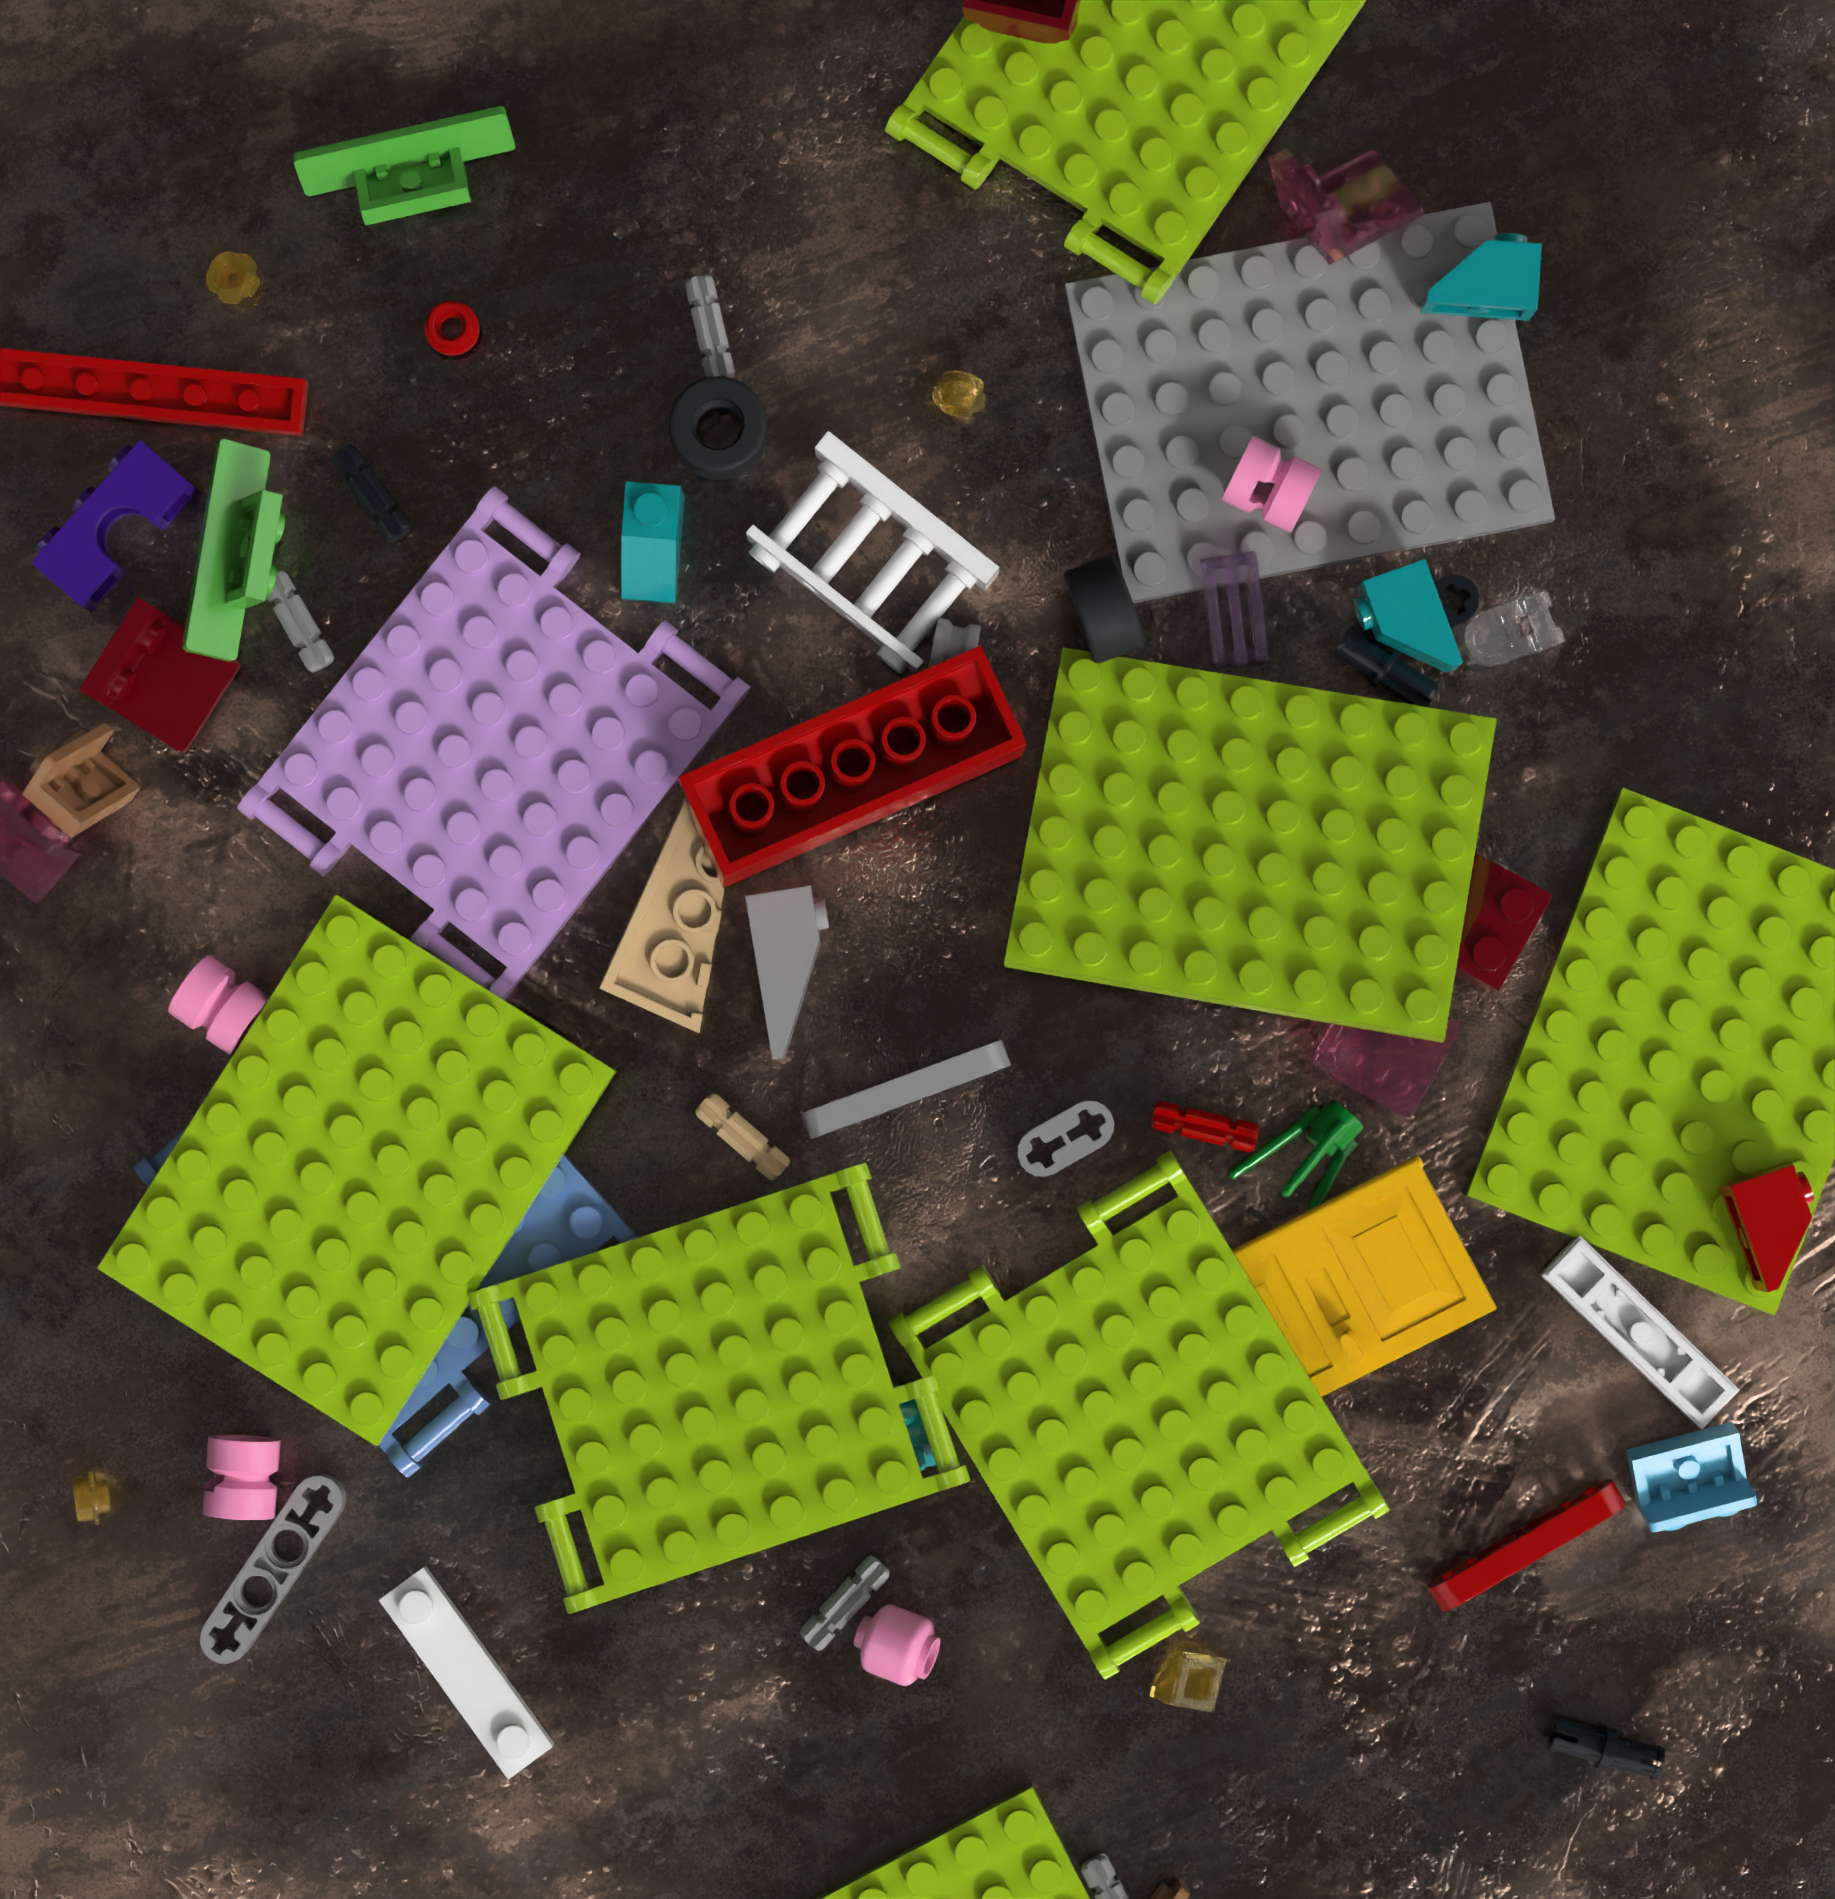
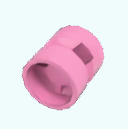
[1221,436,1322,534]
[168,955,270,1056]
[202,1434,281,1520]

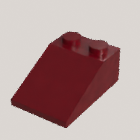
[1456,853,1553,994]

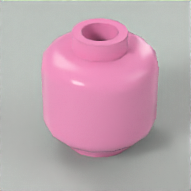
[854,1604,940,1686]

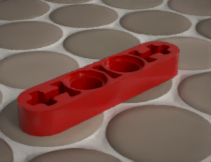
[1427,1479,1626,1612]

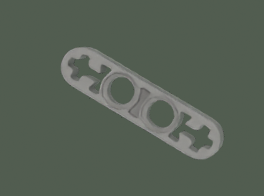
[802,1040,1011,1139]
[200,1473,346,1664]

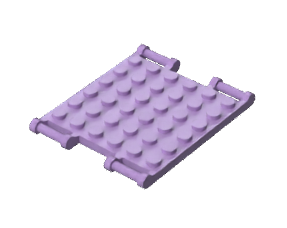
[237,486,751,1000]

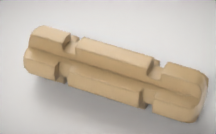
[695,1093,790,1181]

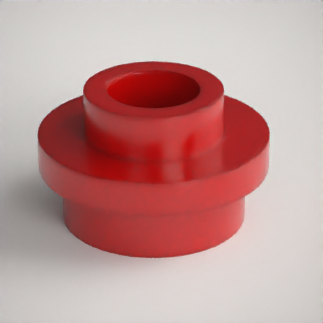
[425,301,480,356]

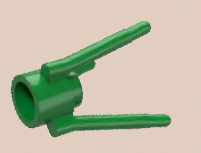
[1228,1100,1364,1211]

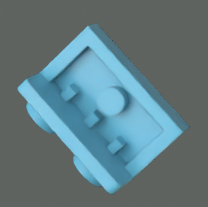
[1626,1422,1757,1532]

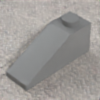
[745,885,829,1060]

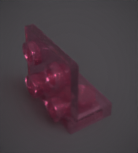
[1267,148,1424,265]
[0,779,81,904]
[1312,1017,1462,1119]

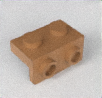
[22,723,141,838]

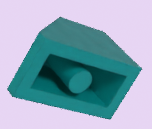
[1420,233,1542,321]
[621,481,685,604]
[1353,559,1463,673]

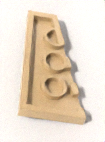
[598,798,725,1033]

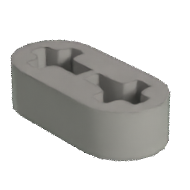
[1017,1101,1114,1177]

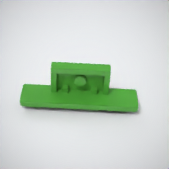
[293,106,515,226]
[182,439,285,662]

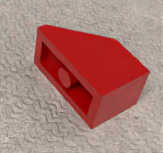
[1719,1164,1814,1292]

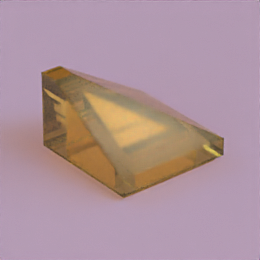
[1150,1649,1227,1713]

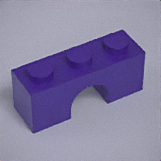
[31,440,200,613]

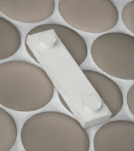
[1539,1236,1740,1430]
[379,1565,555,1780]

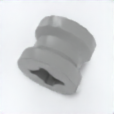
[929,617,981,668]

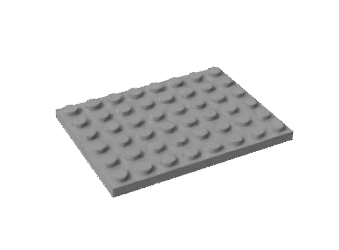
[1064,202,1555,603]

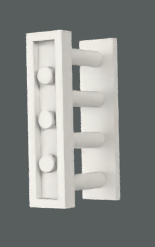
[746,431,999,675]

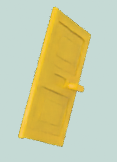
[1232,1155,1497,1397]

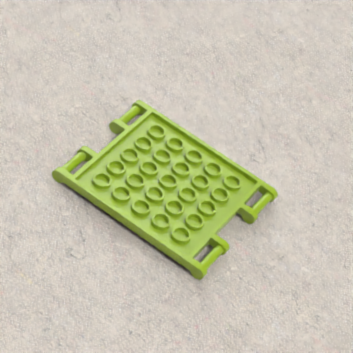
[885,0,1367,305]
[888,1150,1390,1680]
[467,1163,971,1614]

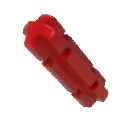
[1151,1101,1259,1152]

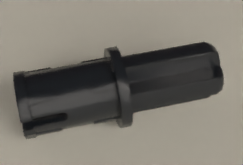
[1333,626,1439,707]

